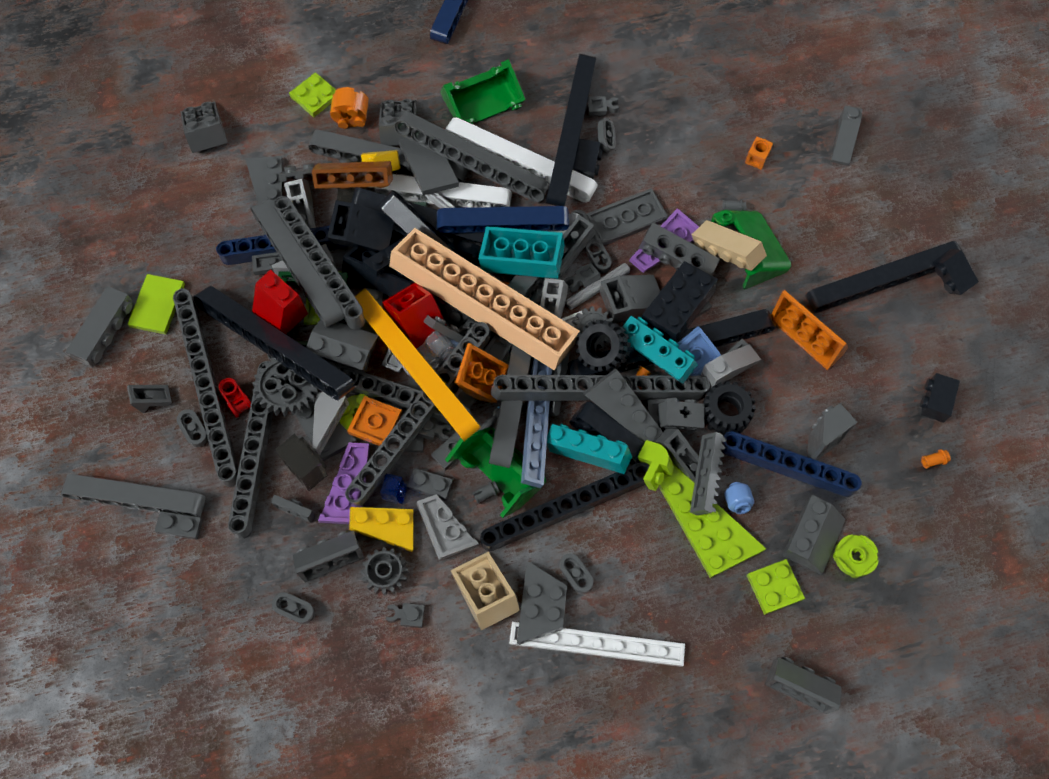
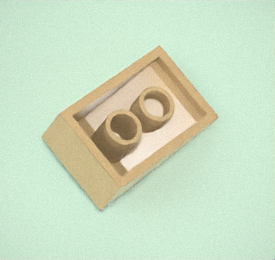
[451,552,520,630]

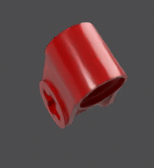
[219,378,251,418]

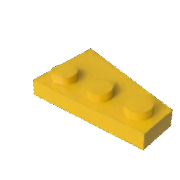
[349,507,413,552]

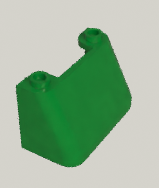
[440,59,526,125]

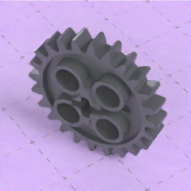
[253,358,319,417]

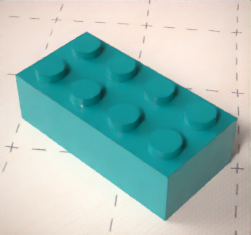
[478,226,565,279]

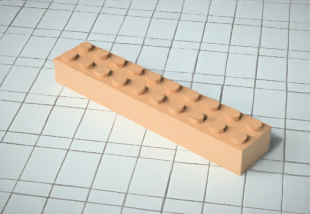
[389,228,580,370]

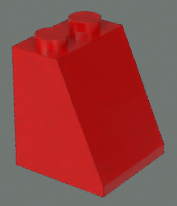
[252,269,308,334]
[382,283,446,352]

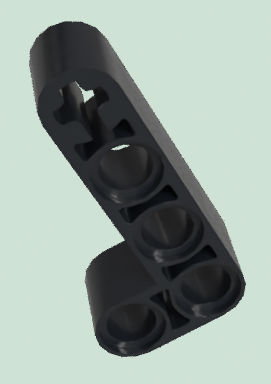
[569,401,644,465]

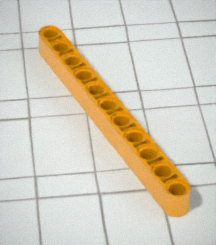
[354,288,481,441]

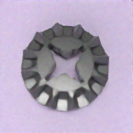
[459,317,477,336]

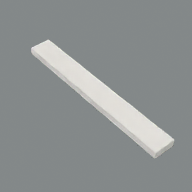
[509,622,685,667]

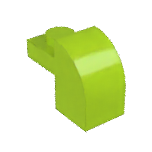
[638,440,674,491]

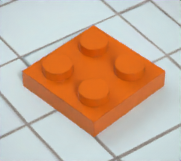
[347,396,402,446]

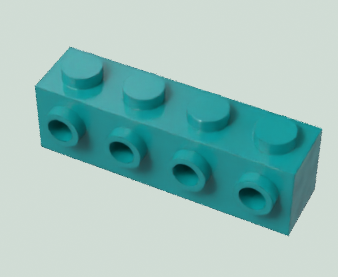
[622,316,698,384]
[546,424,632,474]

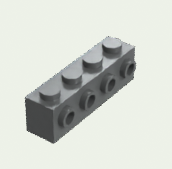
[65,286,134,368]

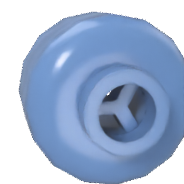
[724,482,754,514]

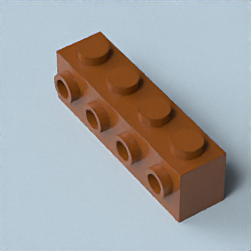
[312,161,393,190]

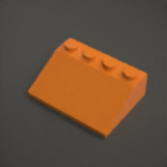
[771,290,848,370]

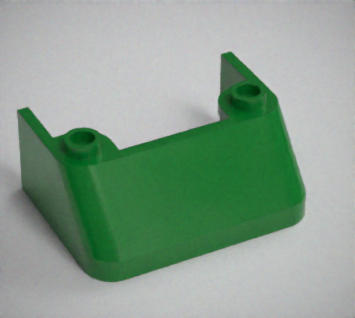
[445,427,546,518]

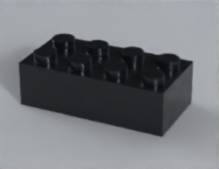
[642,261,718,343]

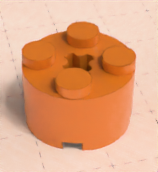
[330,87,369,129]

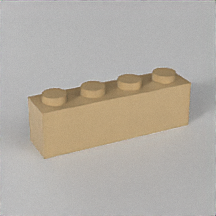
[691,220,767,271]

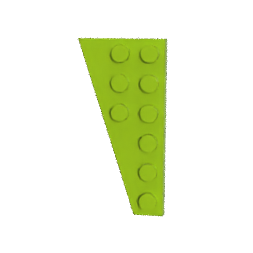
[658,464,766,578]

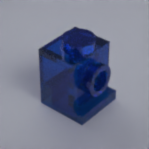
[380,473,408,505]

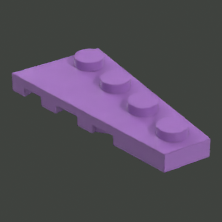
[629,208,699,273]
[318,442,370,524]

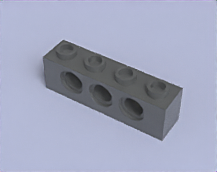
[638,222,720,275]

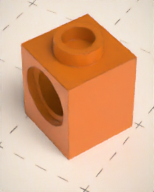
[745,136,773,170]

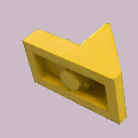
[361,150,401,171]

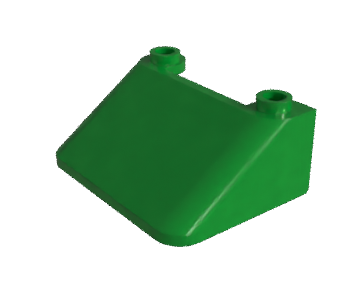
[711,210,791,290]

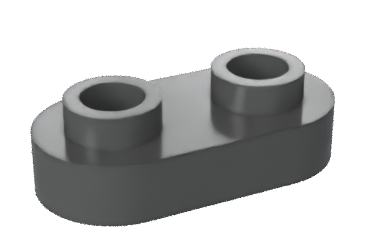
[597,117,616,152]
[177,409,208,447]
[559,554,593,594]
[272,592,314,624]

